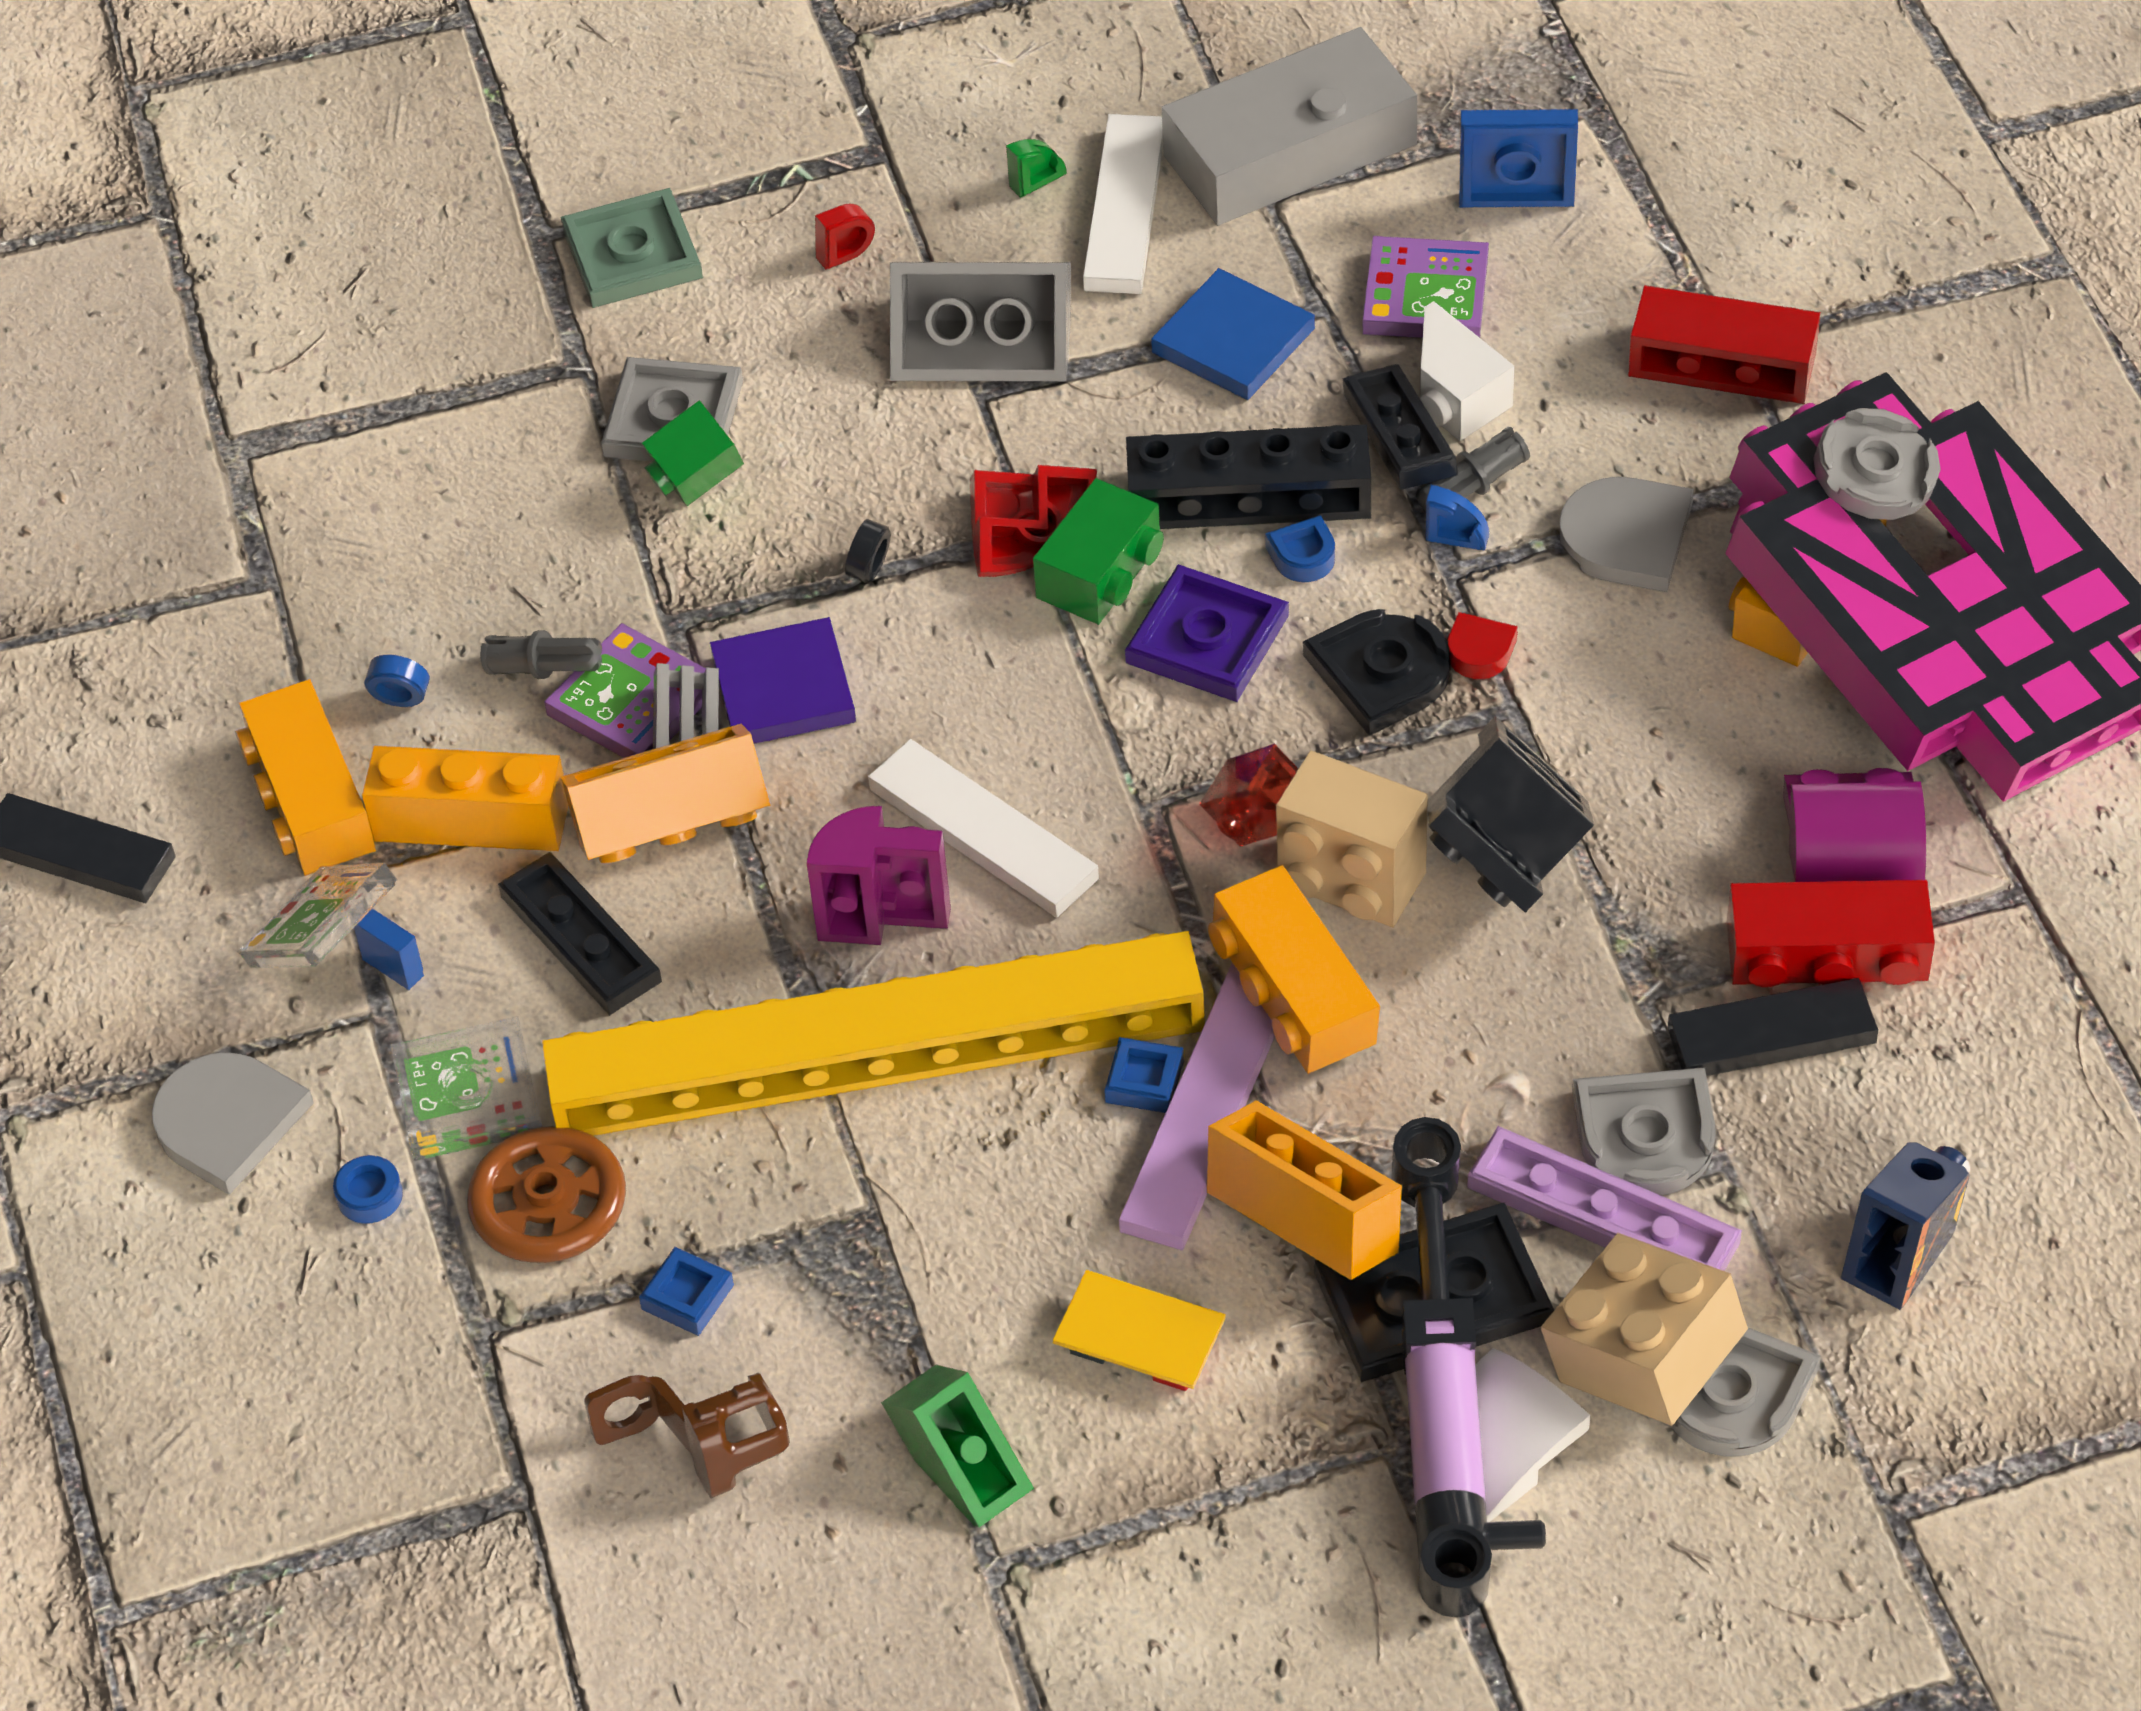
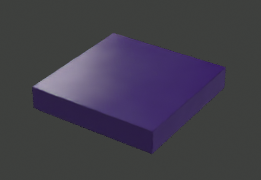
[1125,564,1289,702]
[710,617,856,744]

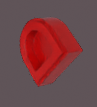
[815,203,875,270]
[1448,612,1518,679]

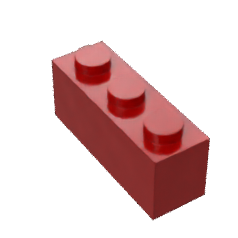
[1628,285,1821,404]
[1727,880,1935,987]

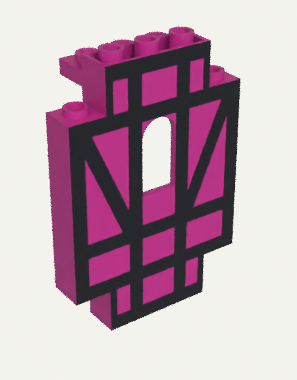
[1725,372,2141,802]

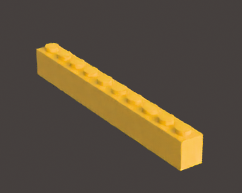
[542,931,1205,1136]

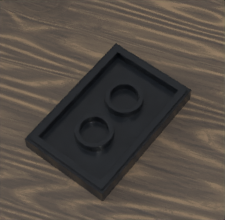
[1314,1202,1554,1382]

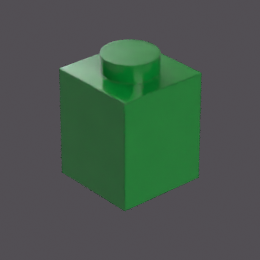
[642,400,744,506]

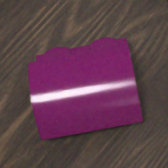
[1783,768,1926,882]
[806,806,951,945]

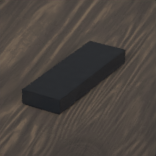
[1342,364,1458,490]
[0,793,176,904]
[498,852,662,1016]
[1667,978,1878,1076]

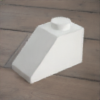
[1420,301,1514,441]

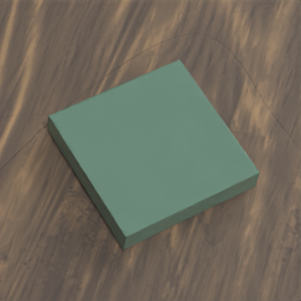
[561,188,703,308]

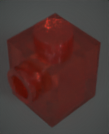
[1199,743,1299,847]

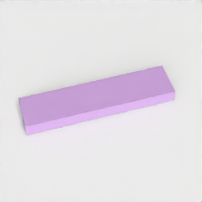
[1467,1126,1742,1271]

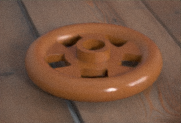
[467,1126,626,1263]

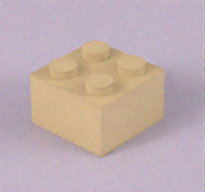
[1276,750,1428,928]
[1540,1232,1748,1426]

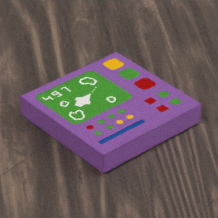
[1363,236,1489,338]
[544,623,720,758]

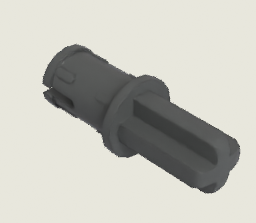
[1416,427,1530,513]
[480,630,602,679]

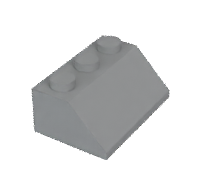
[890,262,1071,381]

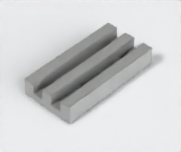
[653,663,719,749]

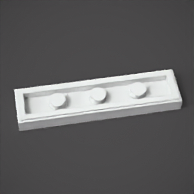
[1083,114,1163,294]
[868,739,1099,918]

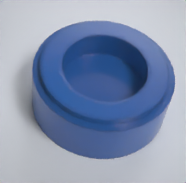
[364,655,430,707]
[333,1155,403,1224]

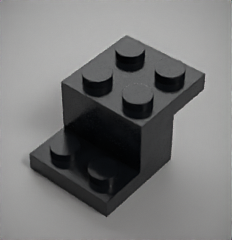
[1427,716,1594,913]

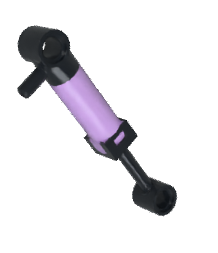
[1391,1117,1546,1617]

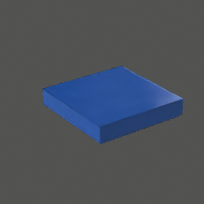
[1459,109,1578,208]
[1151,268,1315,400]

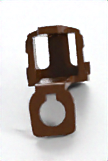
[584,1373,790,1498]

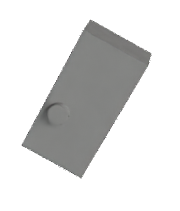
[1162,27,1417,226]

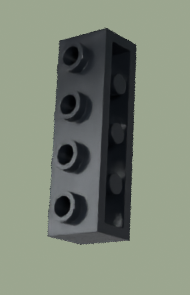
[1126,424,1371,529]

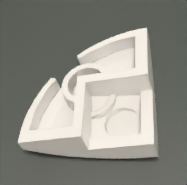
[1475,1348,1590,1522]

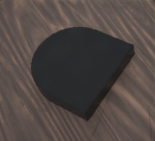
[1303,609,1450,736]

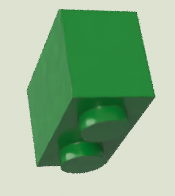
[1033,478,1164,625]

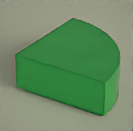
[1006,139,1067,198]

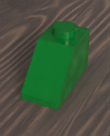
[881,1364,1034,1528]

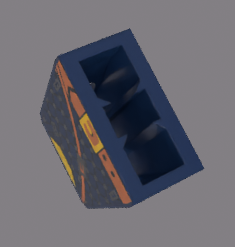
[1841,1142,1970,1310]

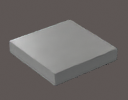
[601,357,743,462]

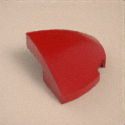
[970,465,1097,577]

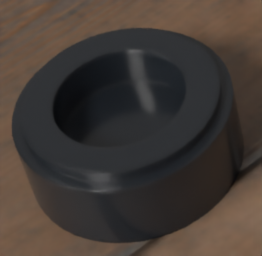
[845,519,891,583]

